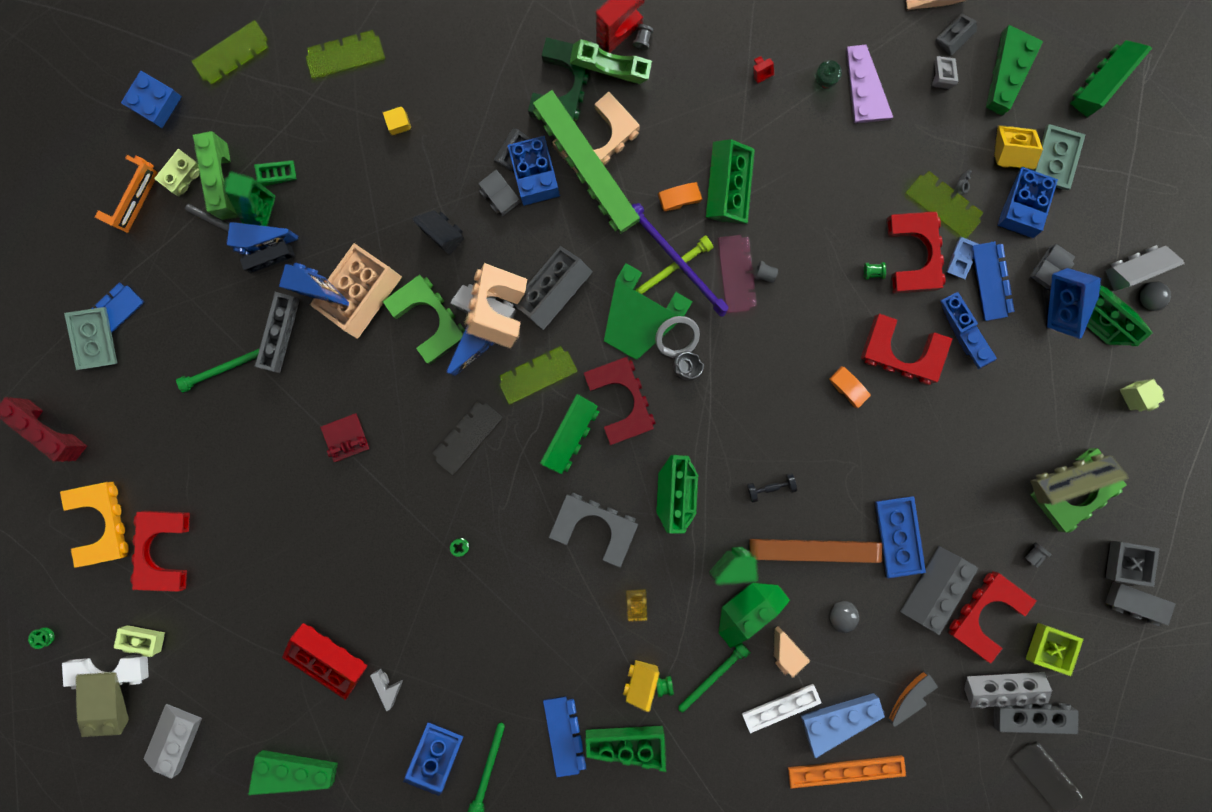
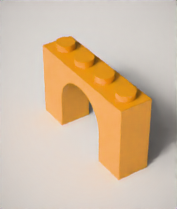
[60,482,129,568]

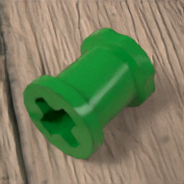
[864,262,886,280]
[450,538,469,557]

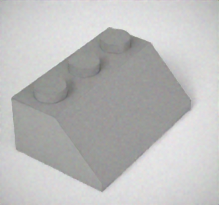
[1105,245,1185,291]
[451,284,516,319]
[144,704,202,778]

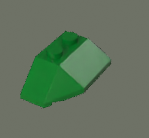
[1087,285,1153,346]
[656,455,698,534]
[718,583,790,648]

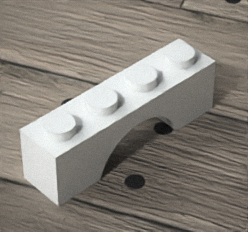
[62,654,149,689]

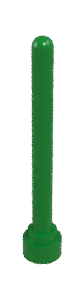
[176,349,260,393]
[678,643,751,712]
[468,723,505,812]

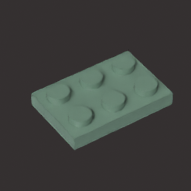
[1034,124,1085,191]
[64,307,118,370]

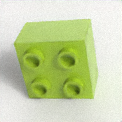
[1026,623,1083,676]

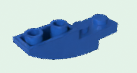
[940,292,997,369]

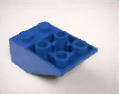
[508,135,560,206]
[998,167,1058,238]

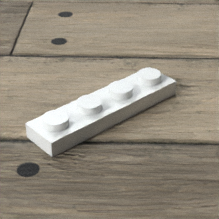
[742,684,821,733]

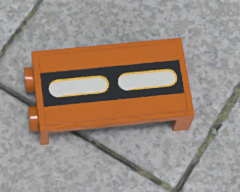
[95,155,159,233]

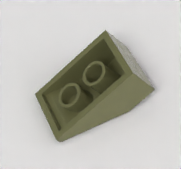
[76,672,129,737]

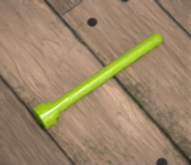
[635,235,714,294]

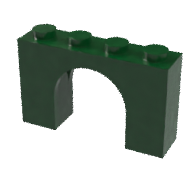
[528,37,589,122]

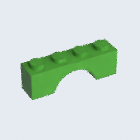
[570,39,652,84]

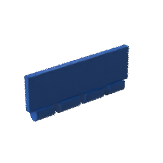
[972,242,1015,321]
[91,283,144,333]
[543,696,586,777]

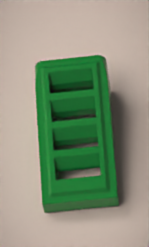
[254,160,296,186]

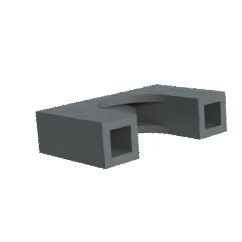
[549,492,638,568]

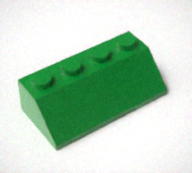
[1070,40,1152,118]
[706,139,755,224]
[540,394,600,474]
[709,547,757,584]

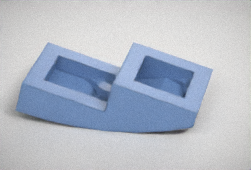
[947,237,979,279]

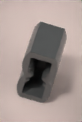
[478,169,521,216]
[1030,244,1075,290]

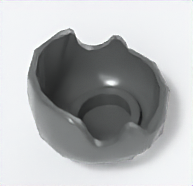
[1140,282,1171,311]
[673,351,704,381]
[830,601,859,633]

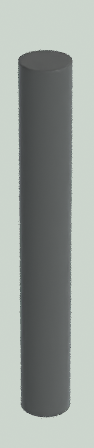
[185,204,229,232]

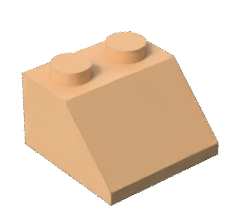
[774,626,810,677]

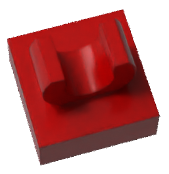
[753,56,774,83]

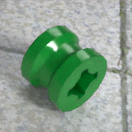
[28,627,55,649]
[656,676,674,698]

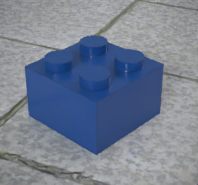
[121,71,182,128]

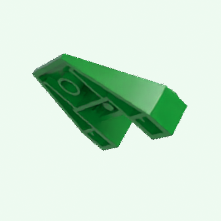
[604,263,693,360]

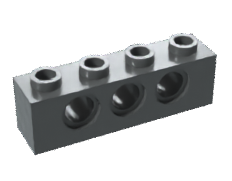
[255,292,300,373]
[994,703,1078,734]

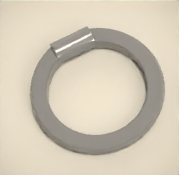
[655,316,700,358]

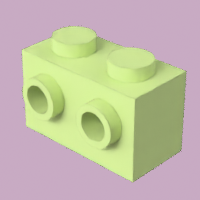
[154,149,200,196]
[1120,379,1165,412]
[114,625,165,657]

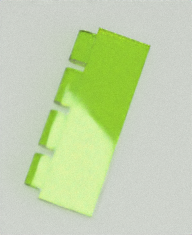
[192,20,268,84]
[306,30,385,79]
[906,171,983,239]
[499,346,577,405]

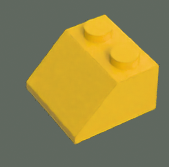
[995,125,1043,169]
[623,660,659,712]

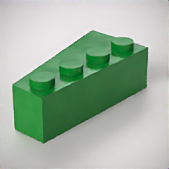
[986,25,1043,116]
[224,172,276,226]
[586,726,666,772]
[249,750,338,795]

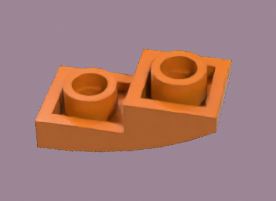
[658,182,702,211]
[829,366,871,408]

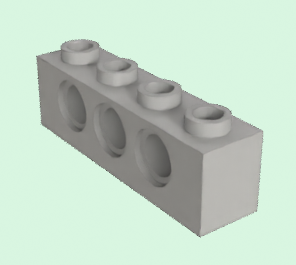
[964,672,1052,708]

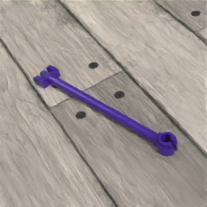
[632,203,729,317]

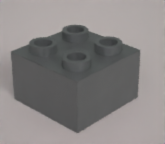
[1106,540,1160,587]

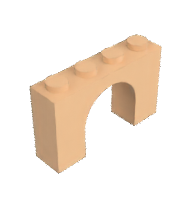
[552,92,640,173]
[465,263,527,348]

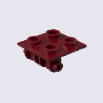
[321,413,370,462]

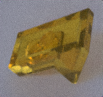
[626,590,647,622]

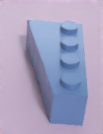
[800,693,885,758]

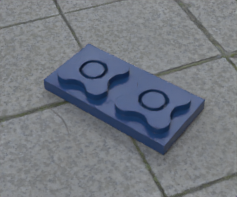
[875,496,926,578]

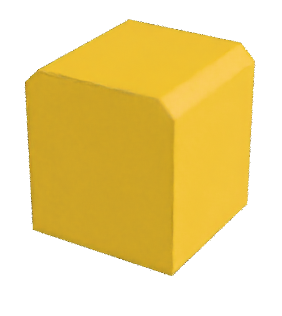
[383,107,411,136]

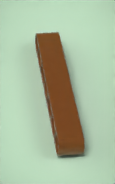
[749,539,882,563]

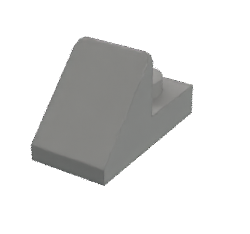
[932,56,958,89]
[370,669,403,711]

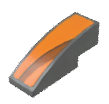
[888,671,938,727]

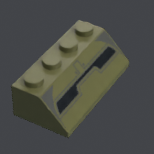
[1031,453,1128,505]

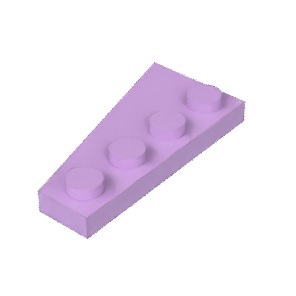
[846,45,893,123]

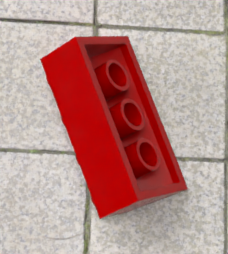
[282,623,367,700]

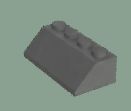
[512,246,593,330]
[900,546,979,635]

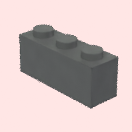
[1105,582,1176,627]

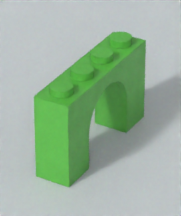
[193,131,238,221]
[382,275,465,365]
[1031,448,1126,533]

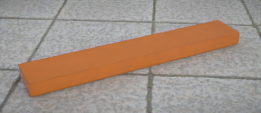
[788,755,906,789]

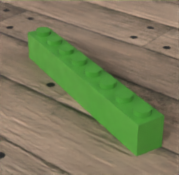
[533,90,640,234]

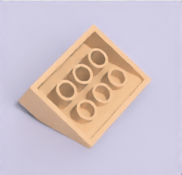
[310,243,402,339]

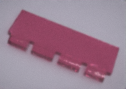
[718,235,757,313]

